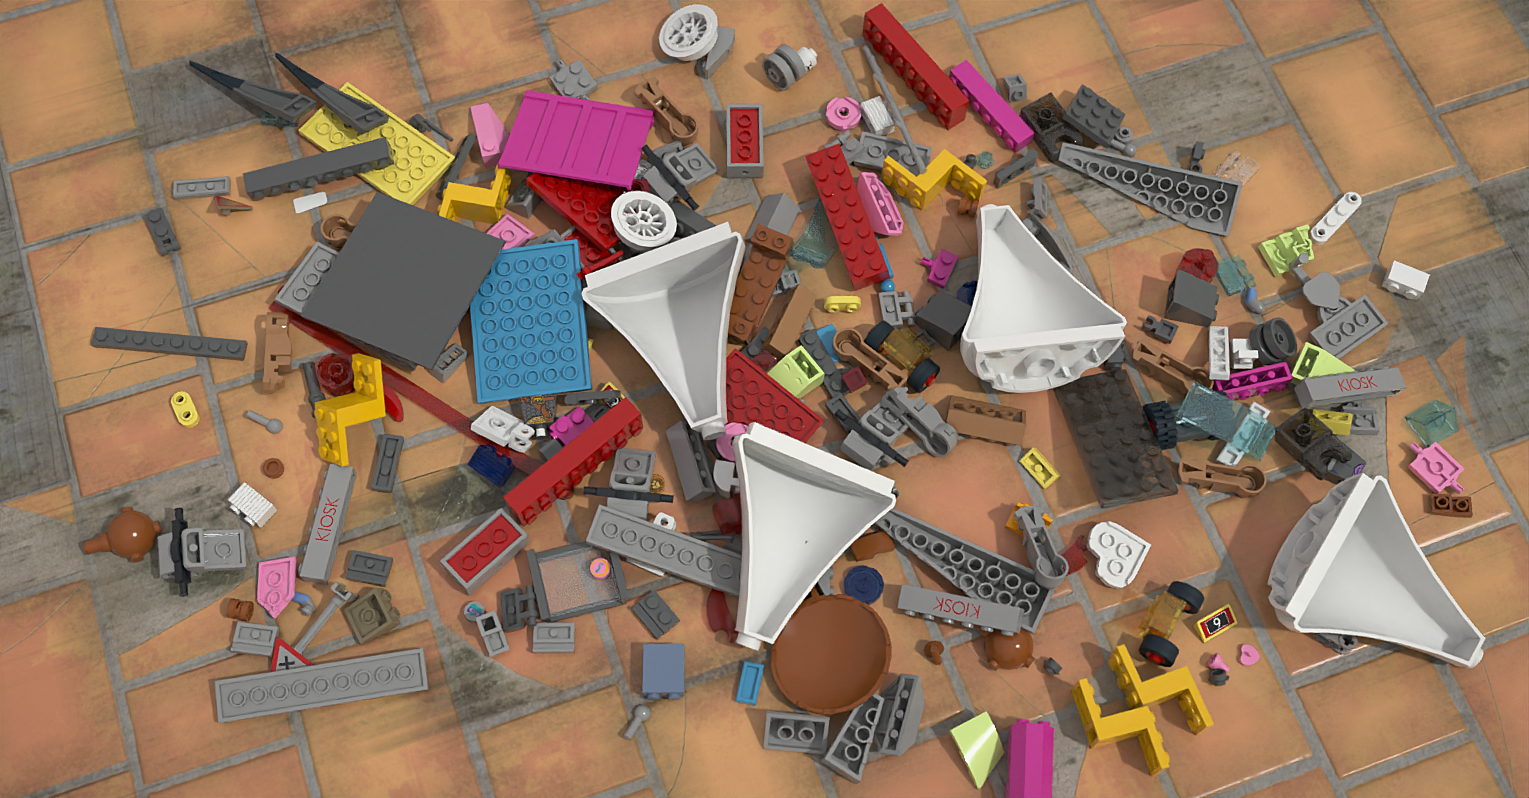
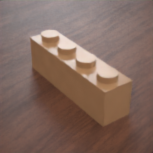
[761,284,817,361]

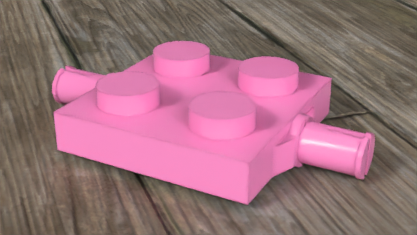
[1408,441,1465,494]

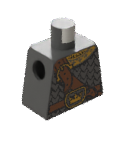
[519,393,558,440]

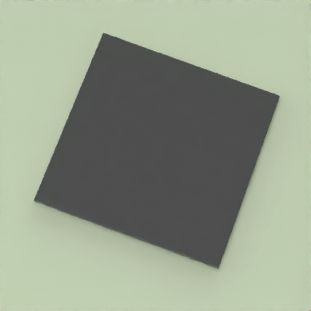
[301,192,506,370]

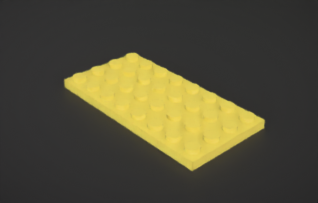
[298,82,456,205]

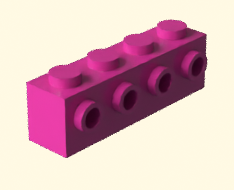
[1210,362,1293,402]

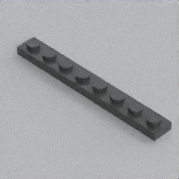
[91,327,248,361]

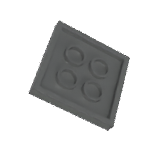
[1062,84,1126,149]

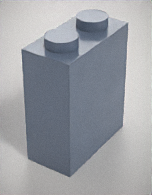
[643,644,685,700]

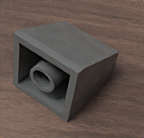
[1164,269,1219,327]
[915,291,972,351]

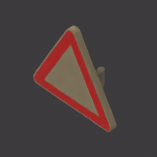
[215,196,253,216]

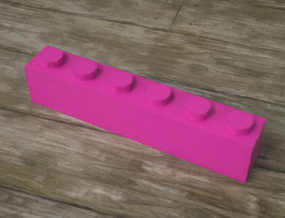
[949,60,1035,153]

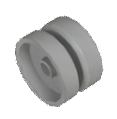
[762,44,806,91]

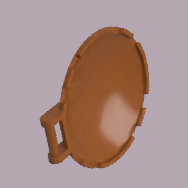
[770,587,892,715]

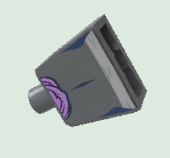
[1319,442,1369,485]

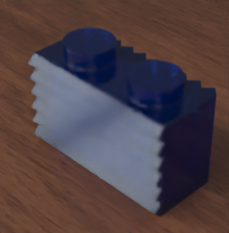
[467,444,516,486]

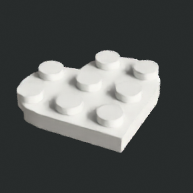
[1087,521,1151,589]

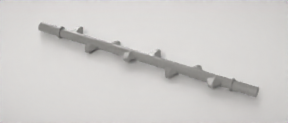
[862,45,927,174]

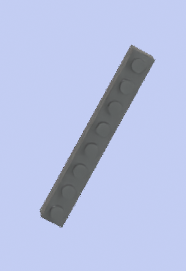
[243,137,394,200]

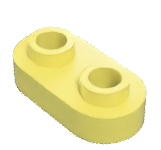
[824,296,861,313]
[171,391,200,428]

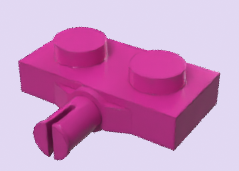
[921,249,958,289]

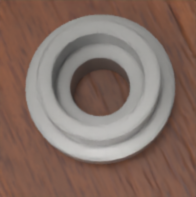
[1115,126,1133,144]

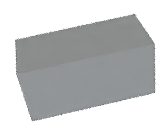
[504,171,542,220]
[745,193,800,243]
[763,711,829,755]

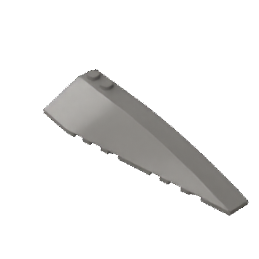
[1059,142,1243,236]
[874,508,1056,634]

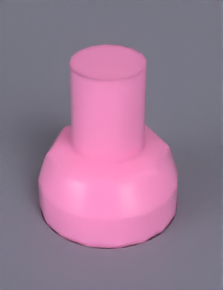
[1207,653,1230,673]

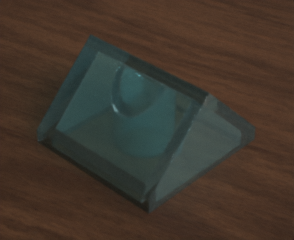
[1405,400,1459,448]

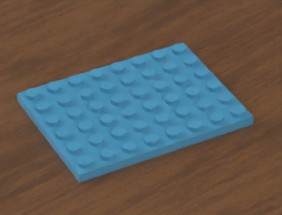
[470,239,592,404]

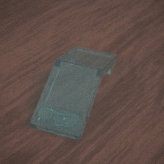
[789,198,839,269]
[1176,382,1277,461]

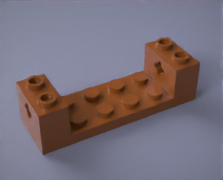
[728,224,795,345]

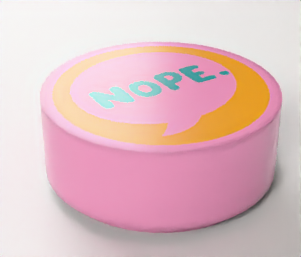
[590,558,611,579]

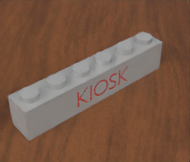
[1294,367,1407,409]
[298,463,357,585]
[897,584,1024,636]

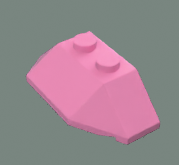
[857,172,904,236]

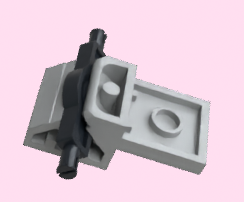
[641,143,720,211]
[834,400,913,471]
[584,448,674,521]
[157,507,246,597]

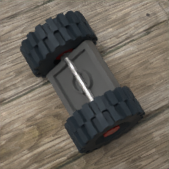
[1141,390,1235,452]

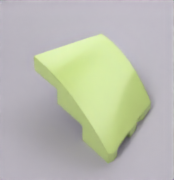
[1257,224,1314,277]
[950,711,1004,789]

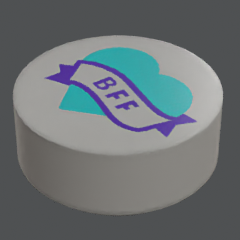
[464,601,485,623]

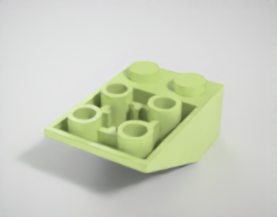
[1290,342,1355,385]
[767,345,825,398]

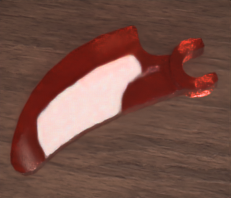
[1055,535,1088,577]
[706,588,739,643]

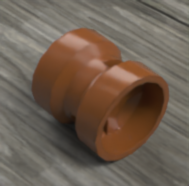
[957,196,979,218]
[226,598,254,622]

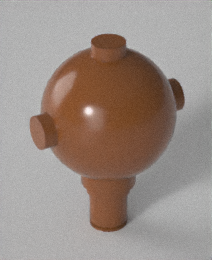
[83,507,162,563]
[974,624,1035,671]

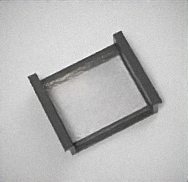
[526,541,629,623]

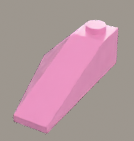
[470,103,510,168]

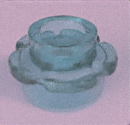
[976,151,994,169]

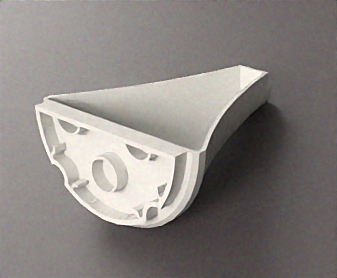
[960,204,1127,393]
[582,222,745,440]
[732,422,896,651]
[1268,473,1485,669]

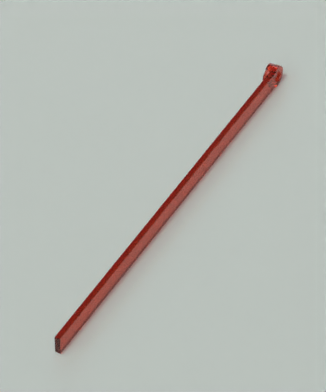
[269,301,575,500]

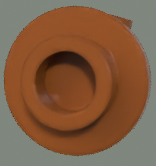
[924,641,944,665]

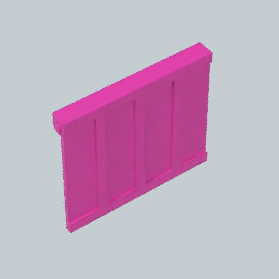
[498,90,655,190]

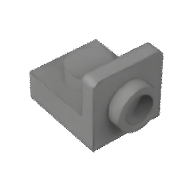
[1003,74,1027,102]

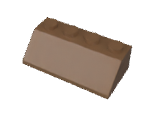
[945,395,1026,446]

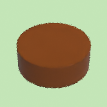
[263,458,284,479]

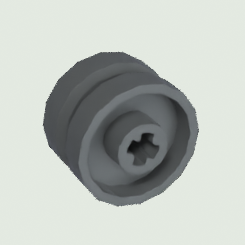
[1249,317,1297,365]

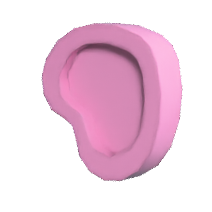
[1239,644,1259,666]

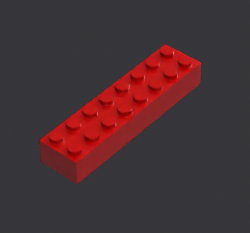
[862,3,969,130]
[805,143,890,291]
[503,397,643,527]

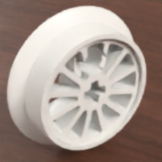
[659,4,718,61]
[611,191,677,251]

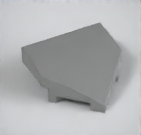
[1340,401,1380,435]

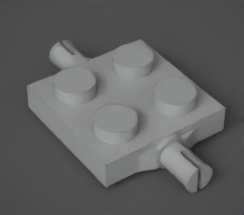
[549,59,598,100]

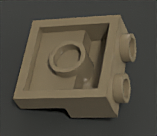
[344,588,401,645]

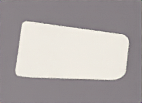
[293,192,327,213]

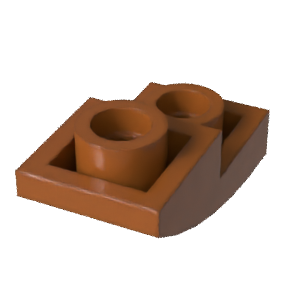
[1430,494,1473,518]
[849,531,895,562]

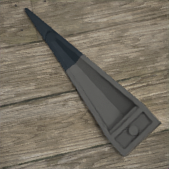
[275,52,389,134]
[189,61,317,123]

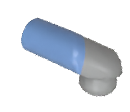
[1246,288,1265,314]
[291,591,316,616]

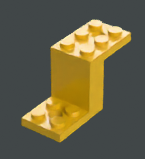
[881,149,987,211]
[438,165,513,224]
[314,353,386,466]
[1108,644,1214,735]
[1071,678,1170,776]

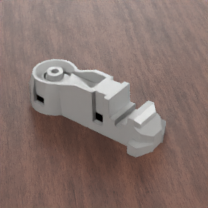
[881,387,958,457]
[1014,505,1069,589]

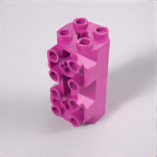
[1005,719,1054,798]

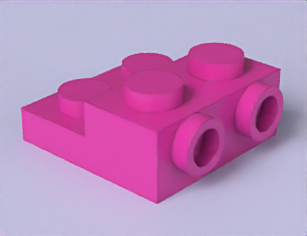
[549,406,594,448]

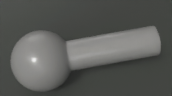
[1110,139,1136,157]
[246,410,283,434]
[623,705,651,741]

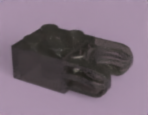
[1019,92,1083,163]
[1275,408,1352,480]

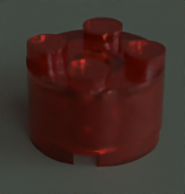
[1176,248,1218,284]
[316,353,355,397]
[712,493,742,535]

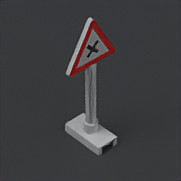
[270,582,358,672]

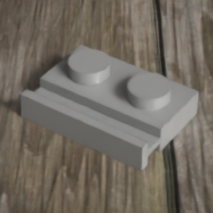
[231,622,280,658]
[533,623,575,654]

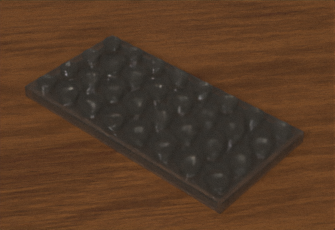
[1053,369,1179,509]

